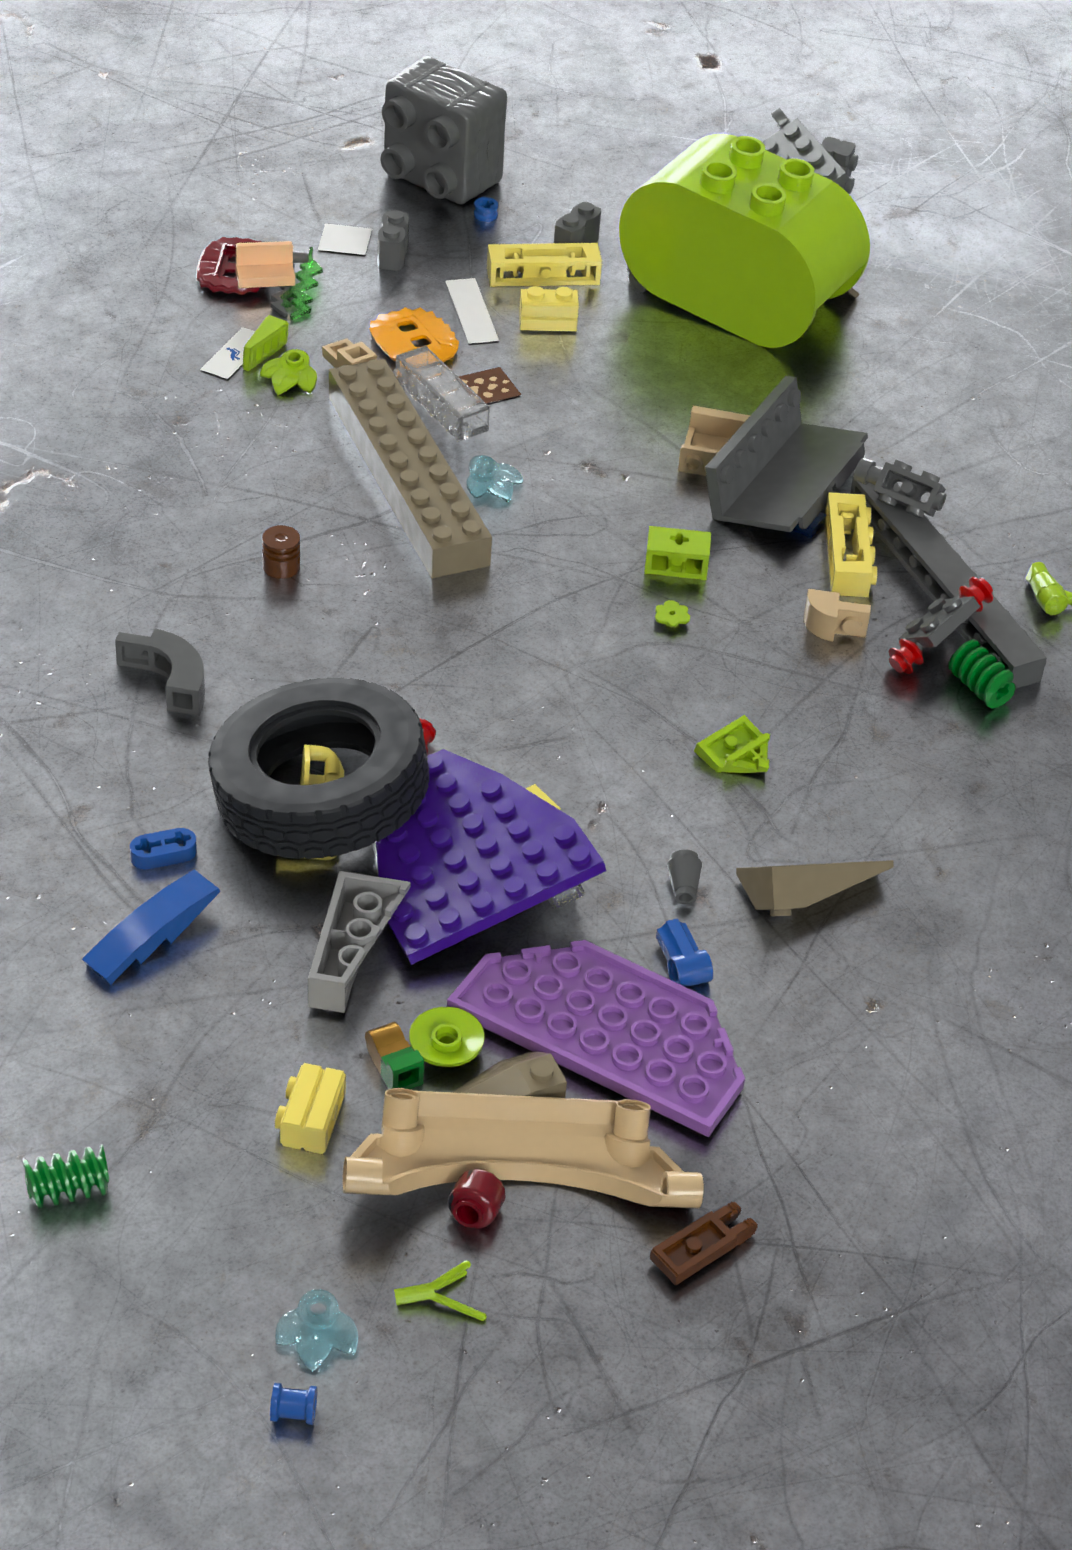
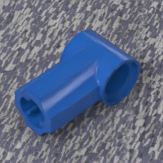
[656,919,713,987]

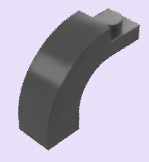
[115,629,205,716]

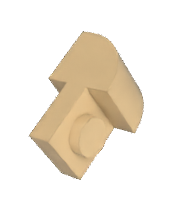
[322,339,377,368]
[804,589,871,642]

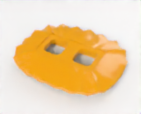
[369,307,459,369]

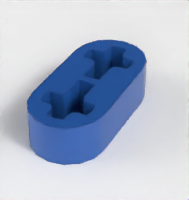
[130,828,197,870]

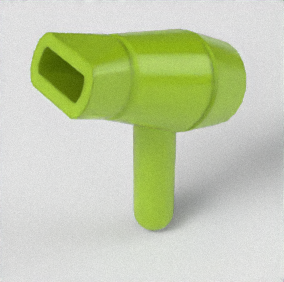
[1026,562,1072,615]

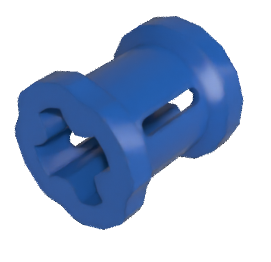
[270,1383,318,1425]

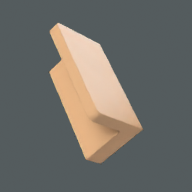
[236,241,295,288]

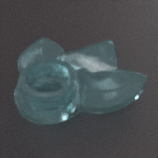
[466,455,524,502]
[275,1289,358,1371]

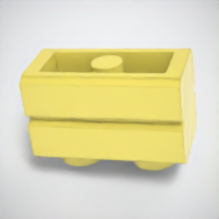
[519,286,579,331]
[275,1063,346,1154]

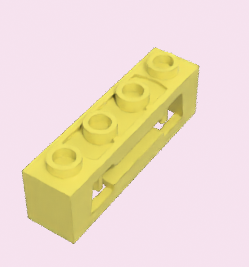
[487,243,602,287]
[825,492,877,597]

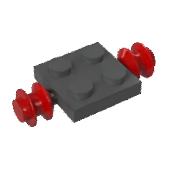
[889,577,993,674]

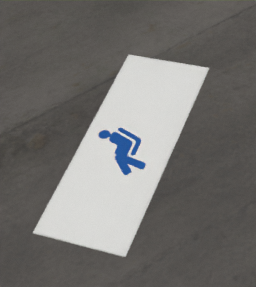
[200,327,255,379]

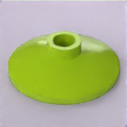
[409,1007,484,1067]

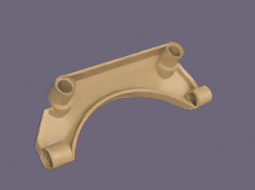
[343,1088,704,1209]

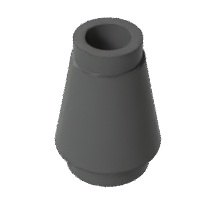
[667,849,702,904]

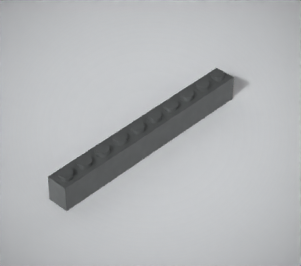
[850,477,1047,689]

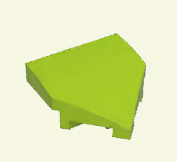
[694,715,770,773]

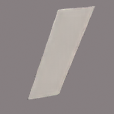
[445,278,499,344]

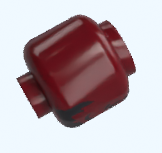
[448,1169,506,1229]

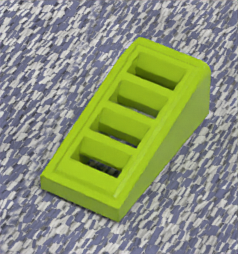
[243,315,289,371]

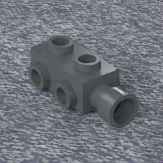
[854,457,947,518]

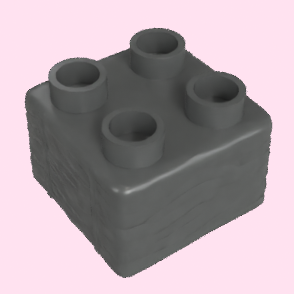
[380,56,507,204]

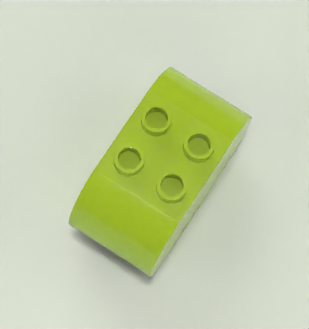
[619,134,870,348]

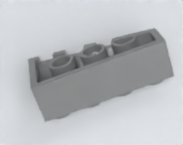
[308,871,411,1013]

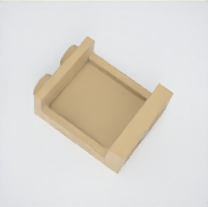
[678,405,750,476]

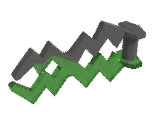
[271,247,323,320]

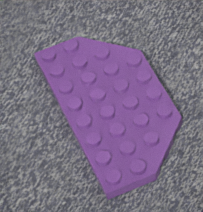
[447,940,745,1137]

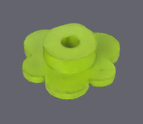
[655,600,690,627]

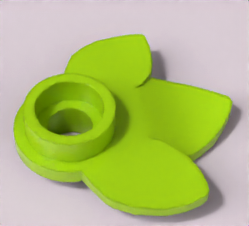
[260,349,317,395]

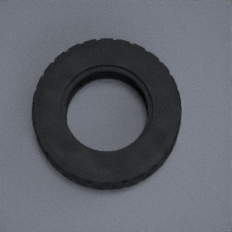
[208,678,429,859]

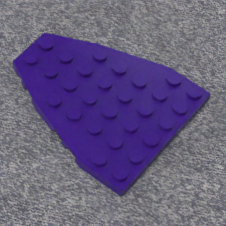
[376,749,607,965]

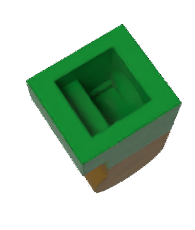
[365,1022,424,1089]

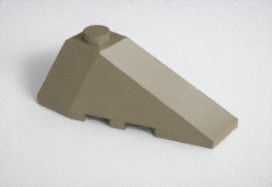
[736,860,894,916]
[452,1051,567,1098]

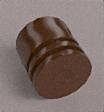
[262,525,300,579]

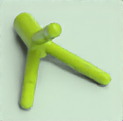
[394,1260,487,1321]

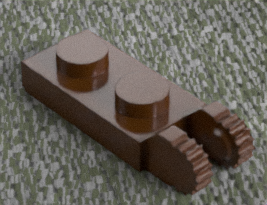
[650,1202,758,1286]

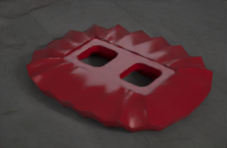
[196,237,266,295]

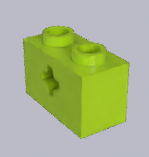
[644,526,711,580]

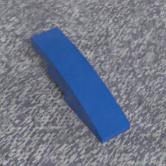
[82,869,221,985]

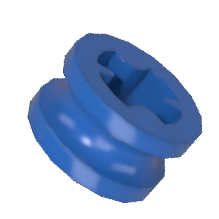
[474,197,498,222]

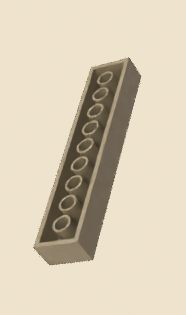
[329,359,492,579]

